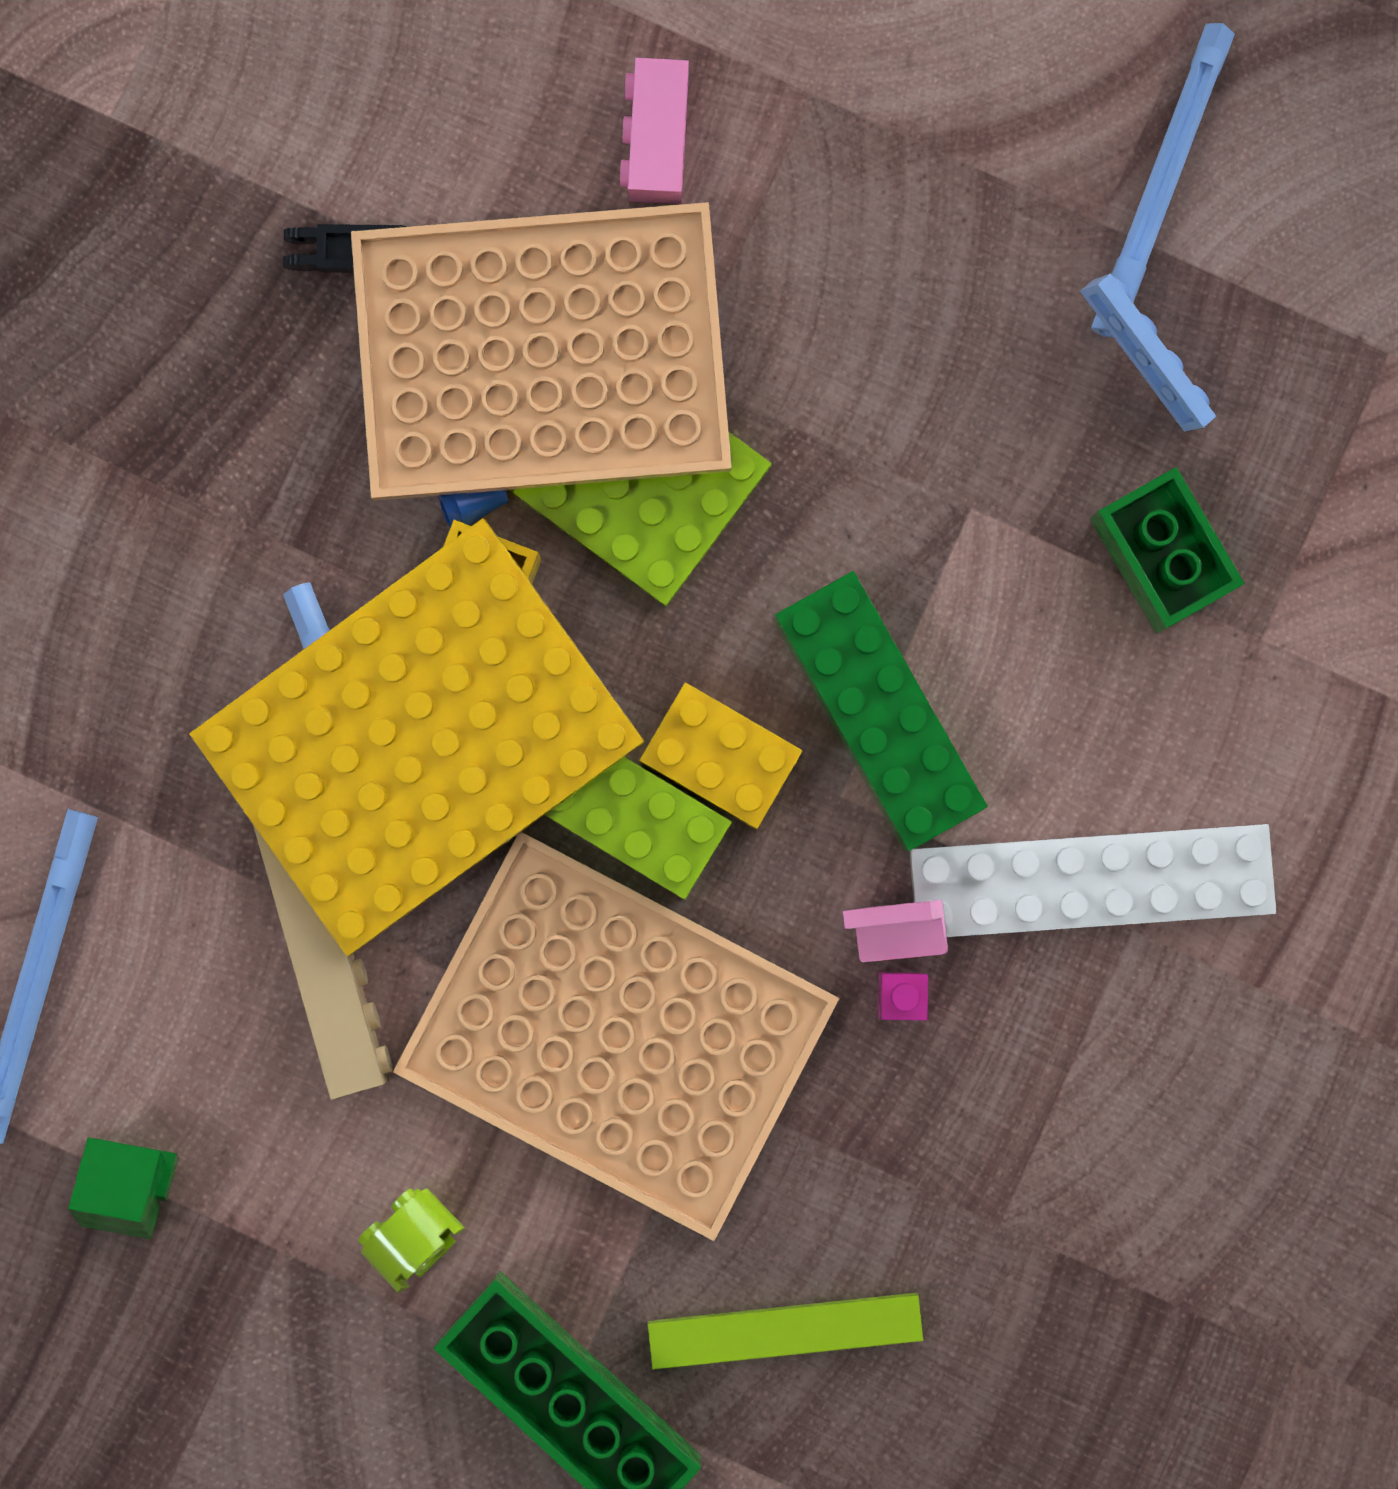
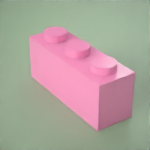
[620,58,689,205]

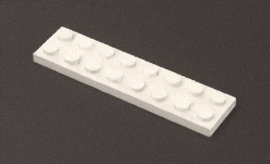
[910,824,1276,937]

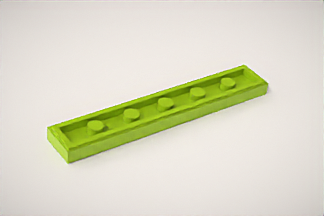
[648,1293,923,1370]

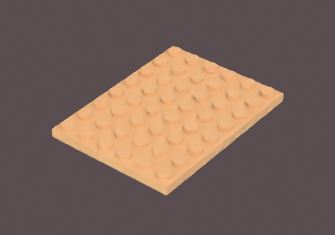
[351,202,732,501]
[393,832,840,1241]

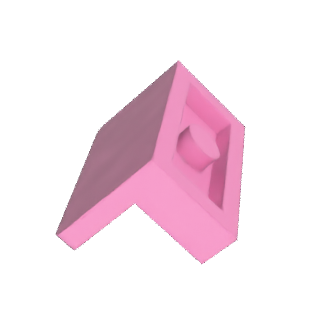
[843,899,948,962]

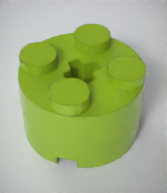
[357,1188,466,1294]

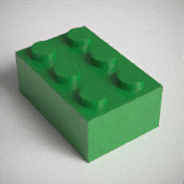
[1089,466,1245,634]

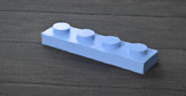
[1080,273,1216,432]

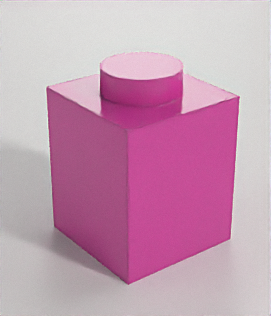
[877,972,928,1021]

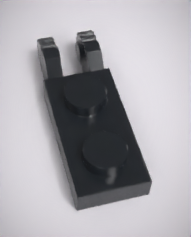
[283,224,407,273]

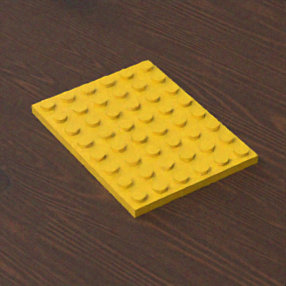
[189,518,645,957]

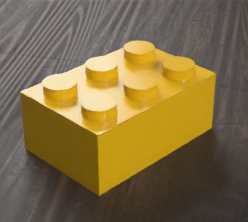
[639,682,803,830]

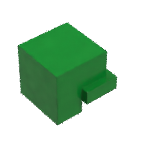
[68,1137,179,1240]

